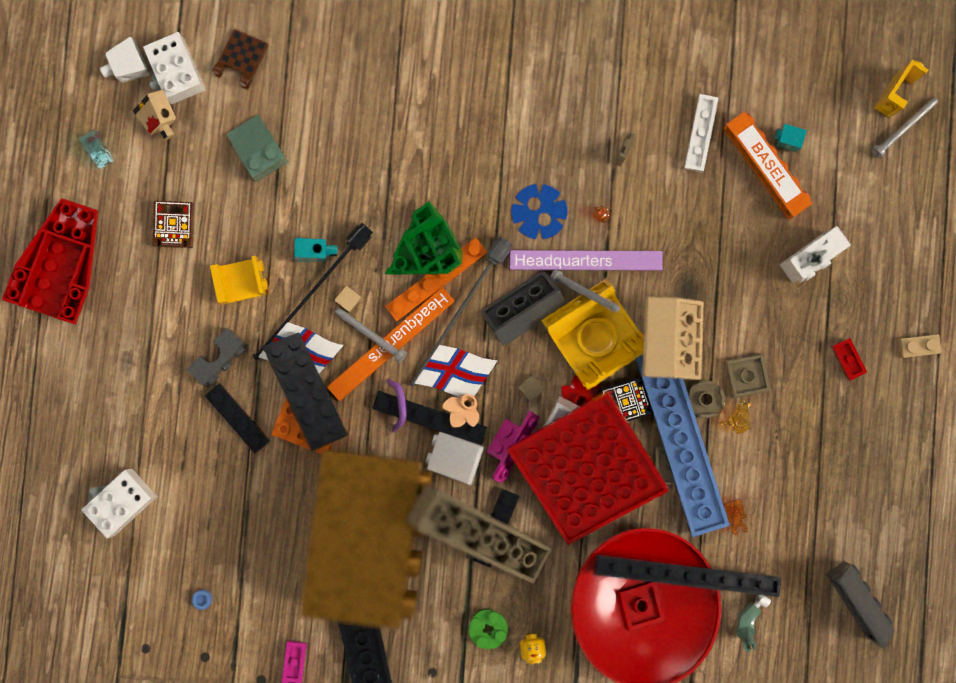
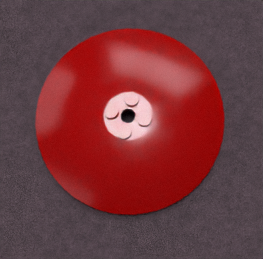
[571,528,722,683]

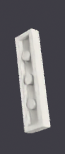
[684,94,718,173]

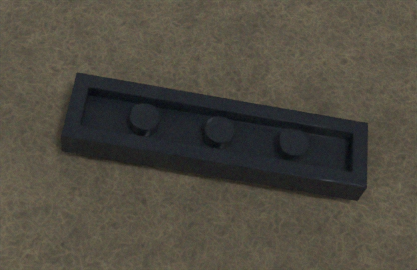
[205,383,271,454]
[473,488,520,568]

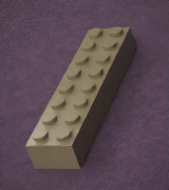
[406,484,552,584]

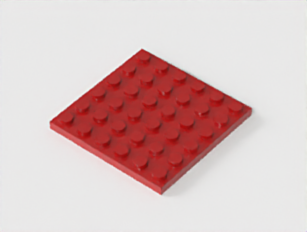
[507,391,669,545]

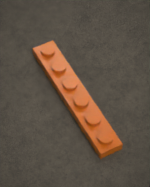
[385,237,487,322]

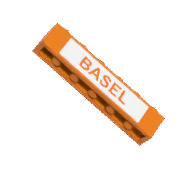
[722,111,812,220]

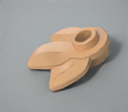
[442,394,479,427]

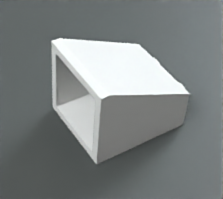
[425,432,484,485]

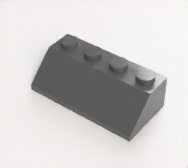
[480,270,567,347]
[826,562,895,648]

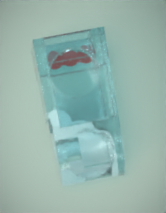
[78,129,114,169]

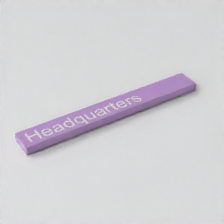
[510,250,663,271]

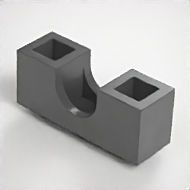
[187,328,247,386]

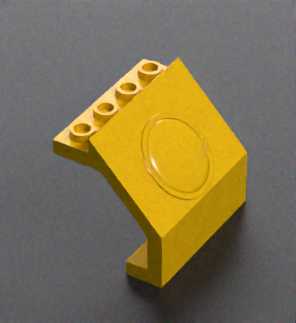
[541,279,644,389]

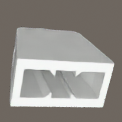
[100,37,151,82]

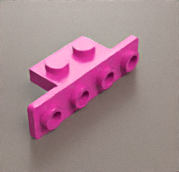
[487,411,540,483]

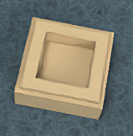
[335,286,362,312]

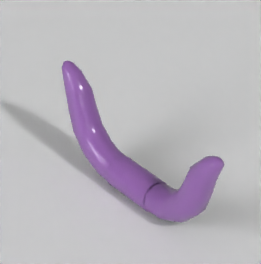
[387,378,406,432]

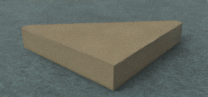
[615,132,636,166]

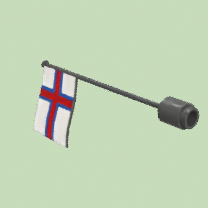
[409,236,512,397]

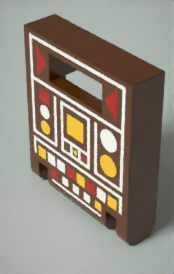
[153,201,195,248]

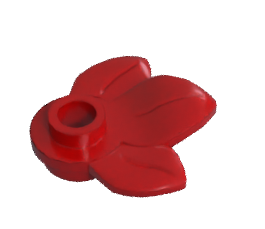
[561,375,599,406]

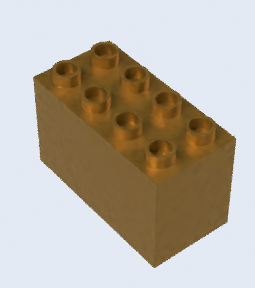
[300,450,433,629]

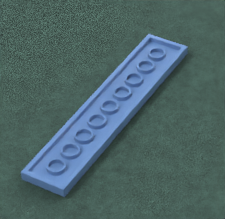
[635,355,730,537]

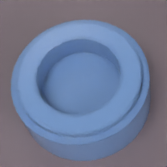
[192,589,213,610]

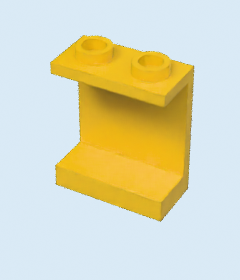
[874,60,928,118]
[210,256,268,305]

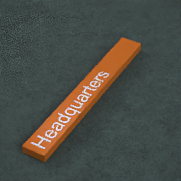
[327,287,455,402]

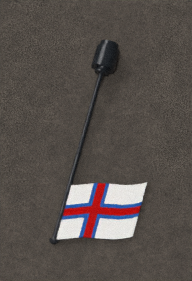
[253,223,373,374]

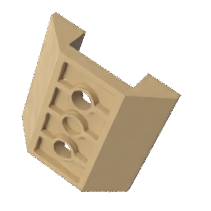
[643,297,704,380]

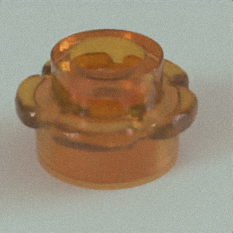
[593,206,611,223]

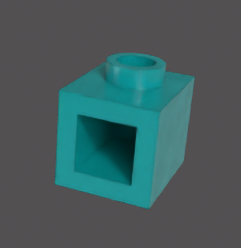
[774,124,807,152]

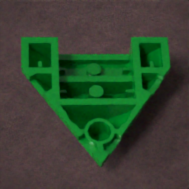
[385,201,463,275]

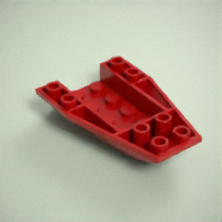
[2,198,99,325]

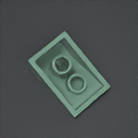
[226,114,288,182]

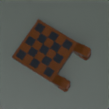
[212,29,269,90]

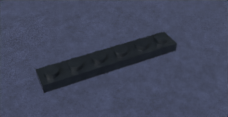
[372,390,487,445]

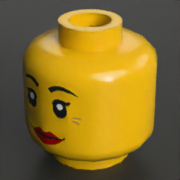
[520,634,546,664]

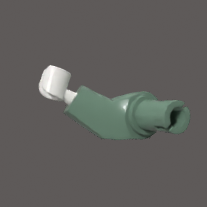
[737,595,771,652]

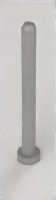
[872,97,938,159]
[550,270,620,312]
[335,308,407,363]

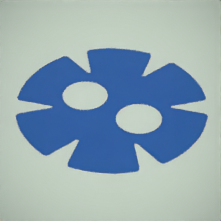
[511,184,568,239]

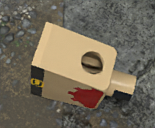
[133,90,176,140]

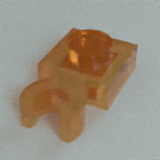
[723,499,748,535]

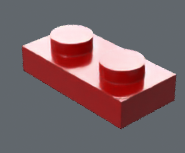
[831,338,867,381]

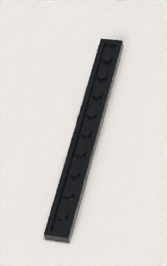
[593,555,781,597]

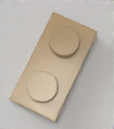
[898,334,942,358]

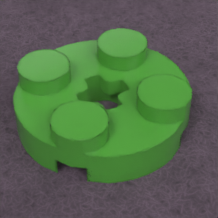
[469,609,508,649]

